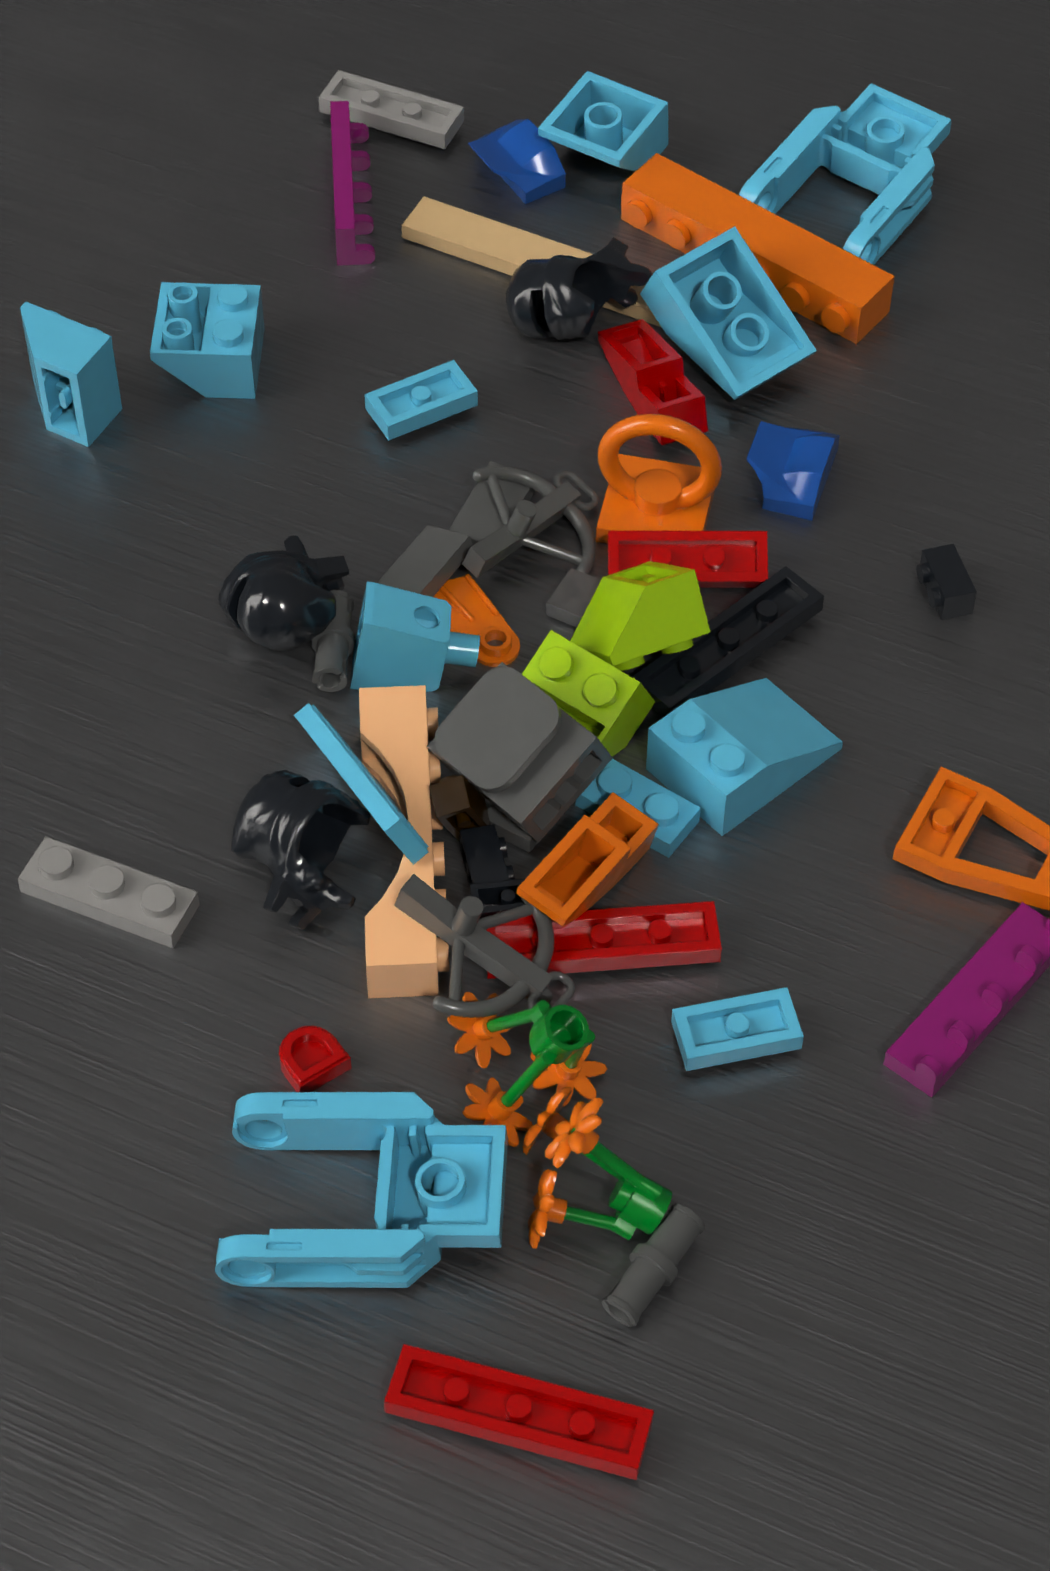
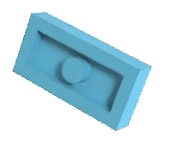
[364,360,478,441]
[575,759,701,858]
[671,987,804,1071]

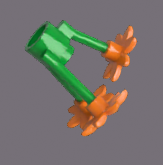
[447,992,607,1147]
[522,1087,673,1249]

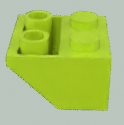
[570,561,711,671]
[522,630,655,757]

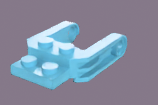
[739,83,951,265]
[215,1092,508,1288]

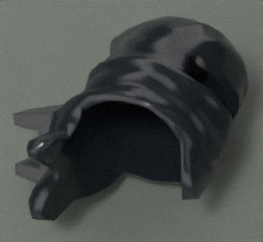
[506,237,653,340]
[218,535,349,651]
[231,770,371,930]

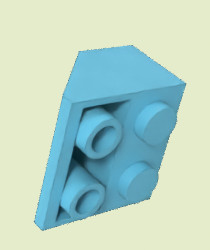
[150,282,265,399]
[20,301,122,447]

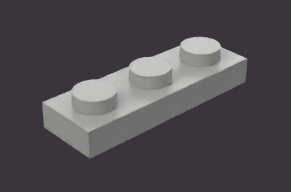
[318,70,464,149]
[18,836,200,948]

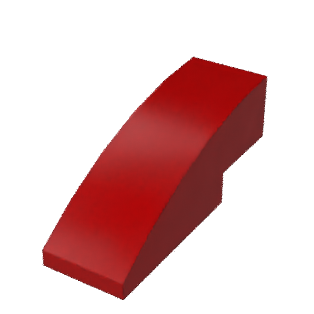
[598,319,708,445]

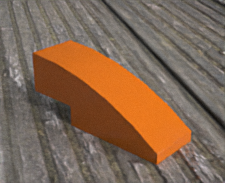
[516,792,659,927]

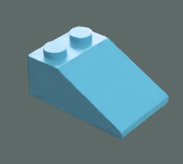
[640,226,817,400]
[646,678,843,836]

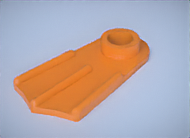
[434,574,520,667]

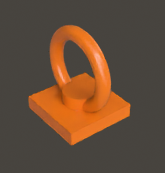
[596,414,722,544]

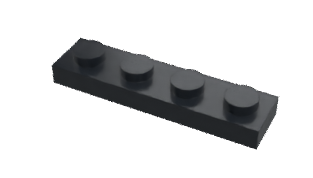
[632,566,824,717]

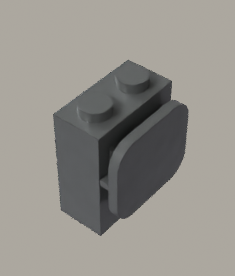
[427,662,613,843]

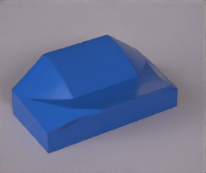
[467,119,566,204]
[746,421,840,521]

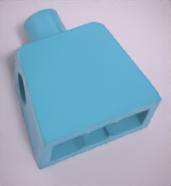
[350,581,480,692]

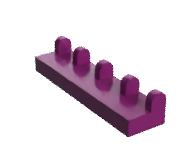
[330,101,375,266]
[883,902,1050,1098]

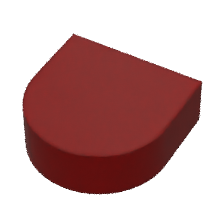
[279,1026,352,1092]

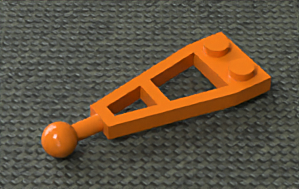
[892,766,1050,911]

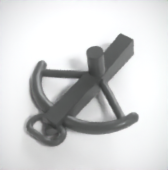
[463,466,598,578]
[394,874,575,1018]

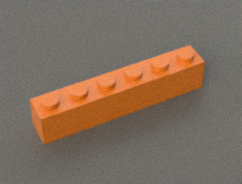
[621,153,895,345]

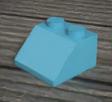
[538,71,669,171]

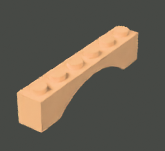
[359,685,449,998]

